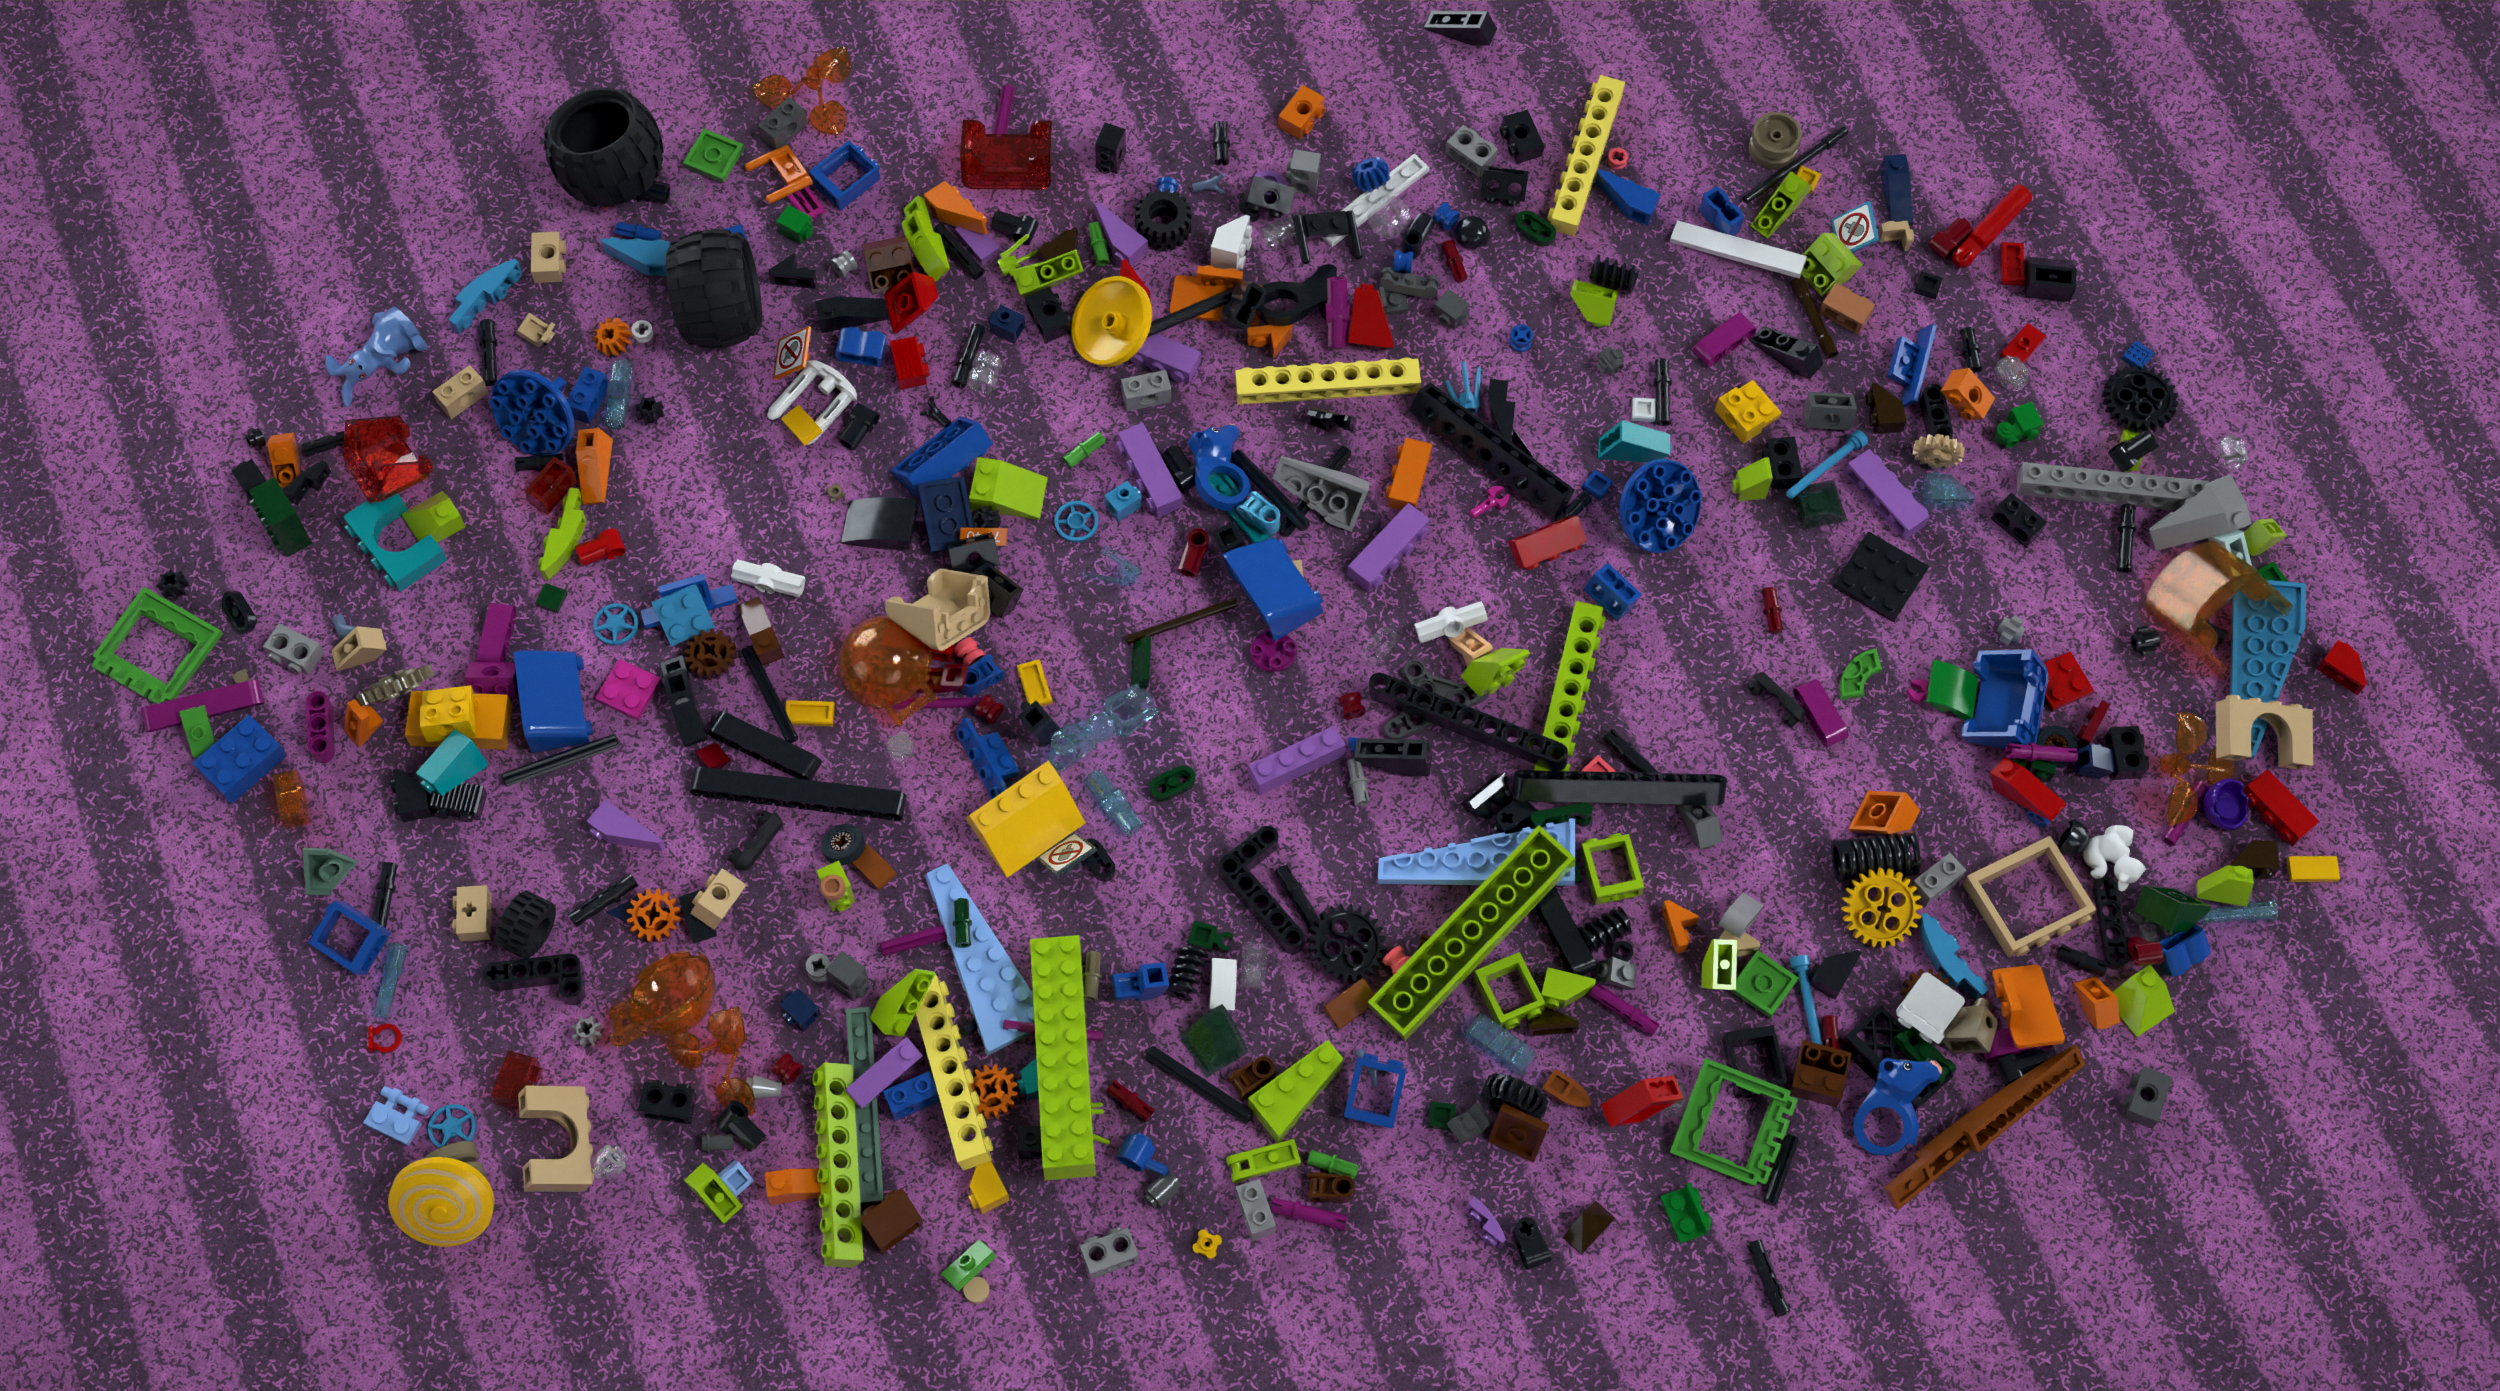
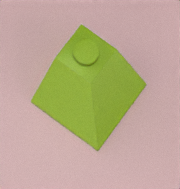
[1570,280,1618,327]
[401,491,465,543]
[2113,965,2175,1038]

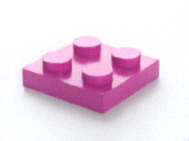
[595,659,662,721]

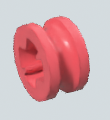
[1607,148,1628,170]

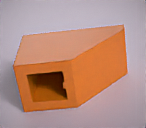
[267,432,300,487]

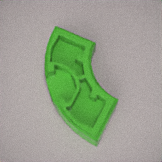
[1839,648,1882,701]

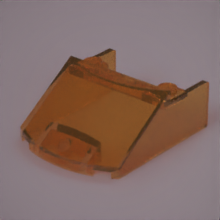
[2145,541,2293,678]

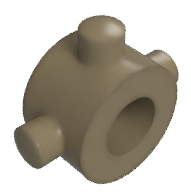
[825,483,846,503]
[231,669,252,684]

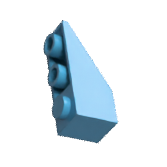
[601,237,670,276]

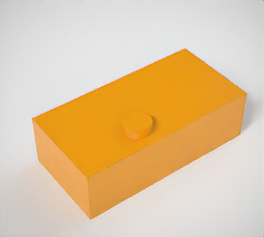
[405,691,513,750]

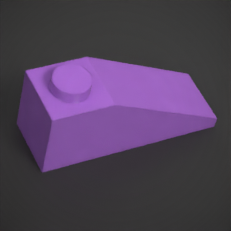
[1095,201,1148,267]
[586,799,665,851]
[845,1037,923,1110]

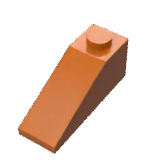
[765,1168,841,1205]

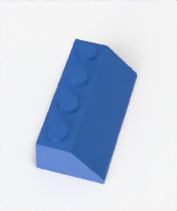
[889,416,993,498]

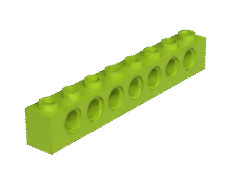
[1534,601,1606,771]
[812,1062,864,1268]

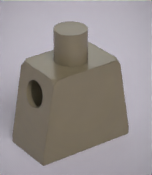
[1941,998,1998,1054]

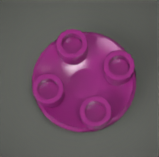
[1250,629,1297,672]

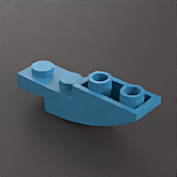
[448,259,522,335]
[1918,912,1989,1001]

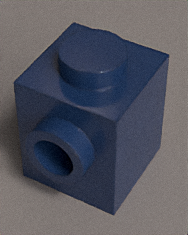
[988,305,1026,344]
[2074,744,2115,779]
[780,988,821,1032]

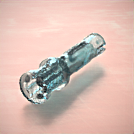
[2201,899,2278,925]
[372,943,410,1020]

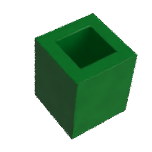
[776,205,814,244]

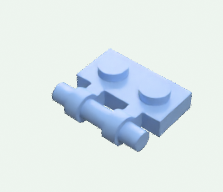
[363,1086,430,1146]

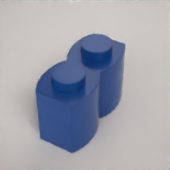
[1700,186,1744,236]
[836,327,887,367]
[2159,924,2211,977]

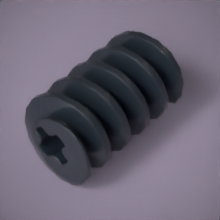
[1589,254,1640,294]
[1578,906,1632,953]
[1166,946,1208,1001]

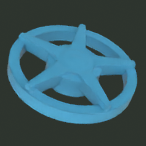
[1055,501,1098,543]
[593,603,639,646]
[428,1104,477,1148]

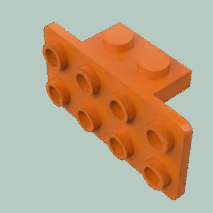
[1170,265,1263,326]
[1992,965,2065,1049]

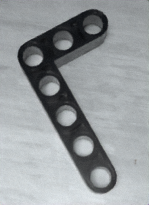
[1219,826,1304,955]

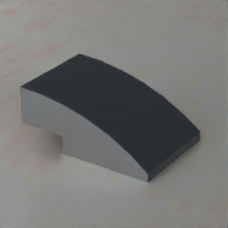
[841,497,918,550]

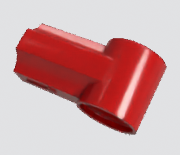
[575,528,626,567]

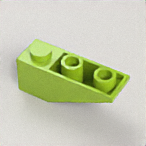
[1750,171,1812,239]
[1013,250,1084,298]
[870,969,936,1037]

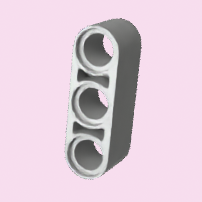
[1718,892,1764,939]

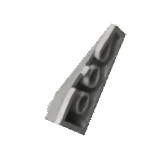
[1273,456,1370,532]
[2149,474,2252,551]

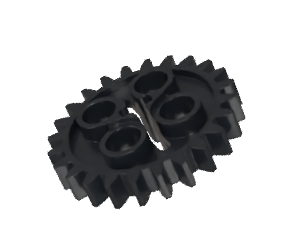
[2102,364,2179,433]
[1307,904,1387,984]

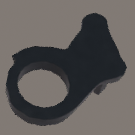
[1256,264,1337,326]

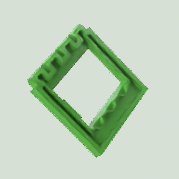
[92,587,223,704]
[1669,1058,1798,1186]

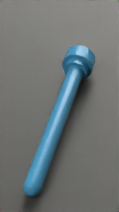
[1786,430,1868,498]
[1789,955,1823,1045]

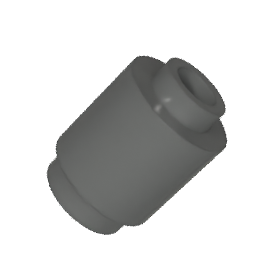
[1144,1171,1182,1208]

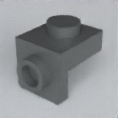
[1596,957,1636,990]

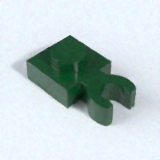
[2014,758,2056,783]
[1187,920,1233,953]

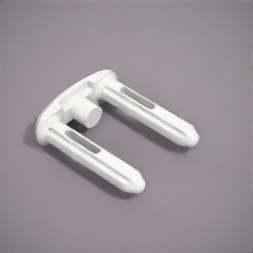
[767,360,857,445]

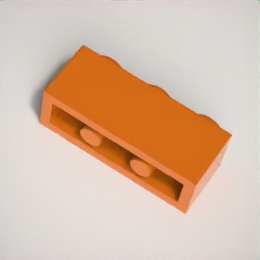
[1385,437,1433,510]

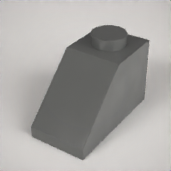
[1677,805,1723,849]

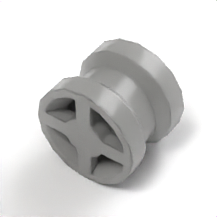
[830,250,858,279]
[806,953,831,983]

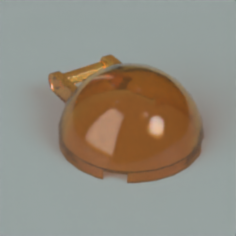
[838,615,938,727]
[608,950,716,1047]

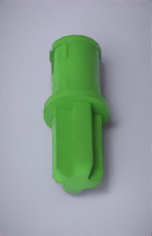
[1088,222,1110,266]
[1062,432,1105,469]
[1307,1149,1359,1179]

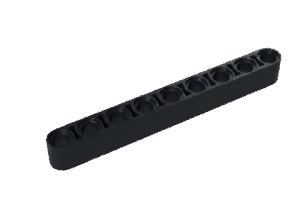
[1369,672,1568,771]
[690,767,907,821]
[1512,770,1727,805]

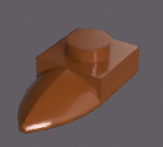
[1541,1068,1592,1107]

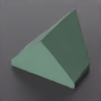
[302,848,359,896]

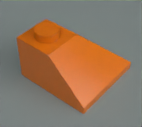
[1848,790,1920,834]

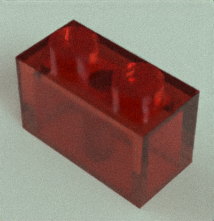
[525,457,577,515]
[490,1050,542,1111]

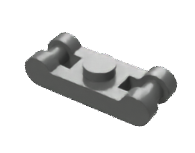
[1380,267,1439,298]

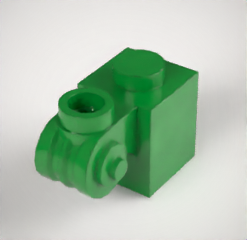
[1994,401,2044,448]

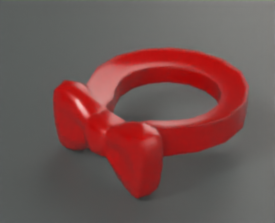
[367,1023,402,1053]

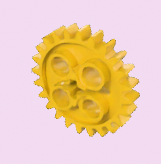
[1841,868,1922,948]

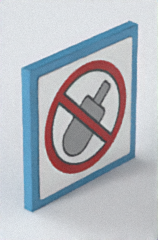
[1831,201,1879,253]

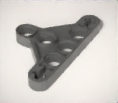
[1384,660,1489,739]

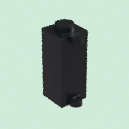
[1018,701,1063,747]

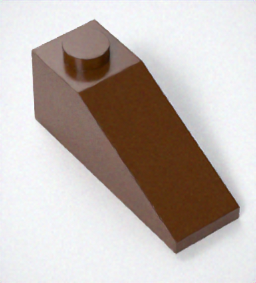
[737,596,785,666]

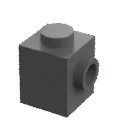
[1433,289,1470,330]

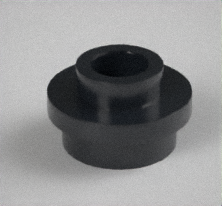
[245,428,266,451]

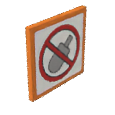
[773,326,811,380]

